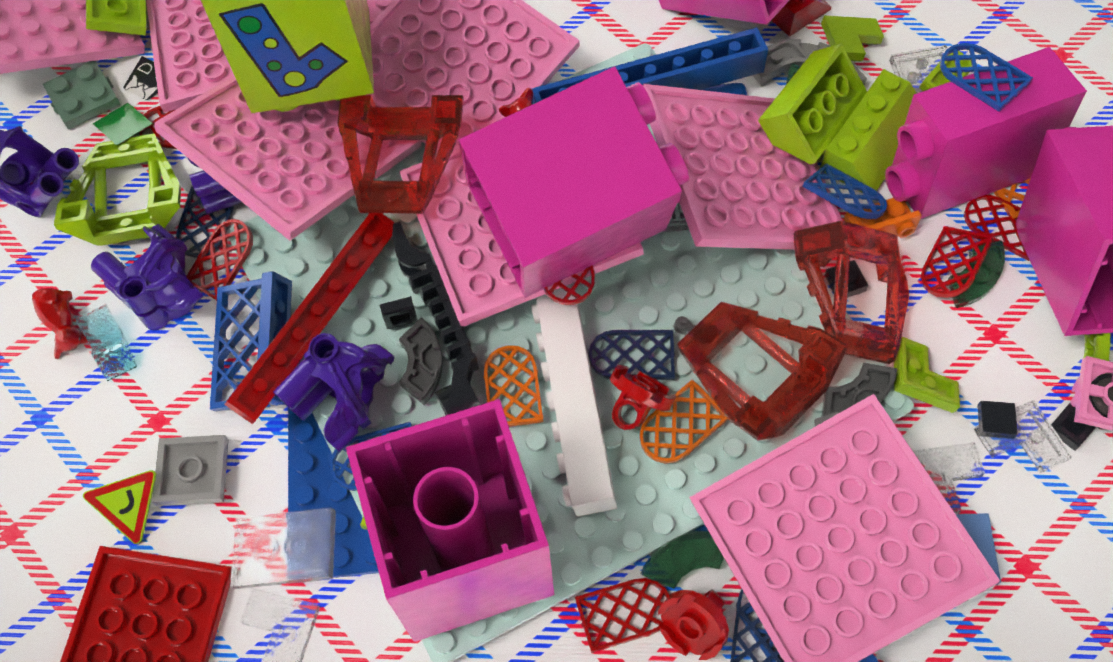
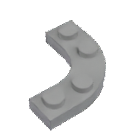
[752,39,867,85]

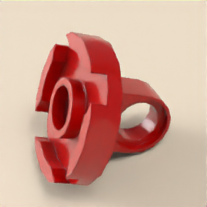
[609,365,676,430]
[658,589,729,660]

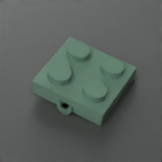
[42,61,120,130]

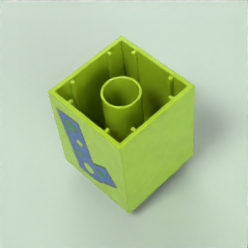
[201,0,374,113]

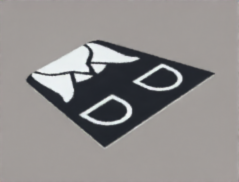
[123,56,158,100]

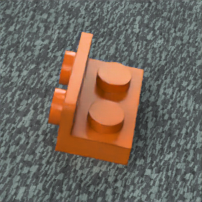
[844,198,922,249]

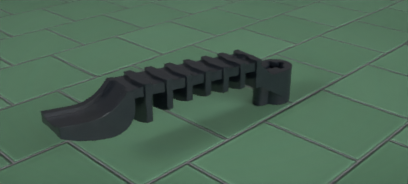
[392,221,480,416]

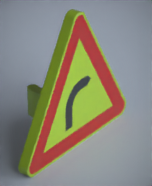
[83,470,157,544]

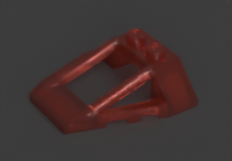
[337,95,464,214]
[793,221,909,364]
[677,302,848,441]

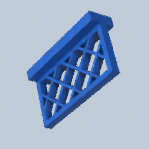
[210,271,292,412]

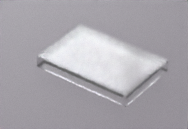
[230,507,336,589]

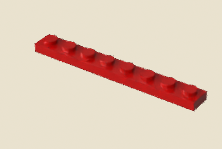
[224,207,395,424]

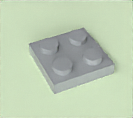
[152,435,229,506]

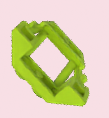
[54,133,181,246]

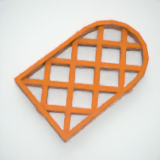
[483,345,544,427]
[639,379,730,464]

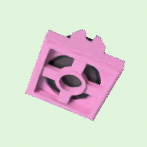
[1070,356,1113,431]

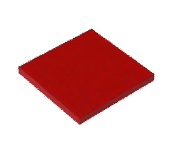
[60,546,235,662]

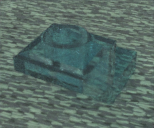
[76,304,137,382]

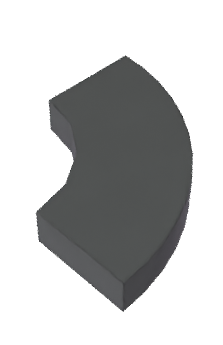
[399,317,443,405]
[821,363,897,417]

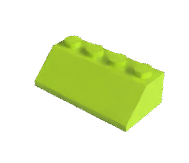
[758,43,867,164]
[820,69,917,193]

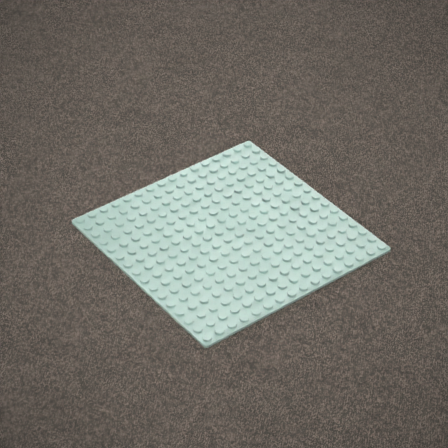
[227,43,914,662]

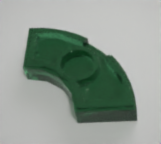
[947,241,1005,308]
[640,530,724,589]

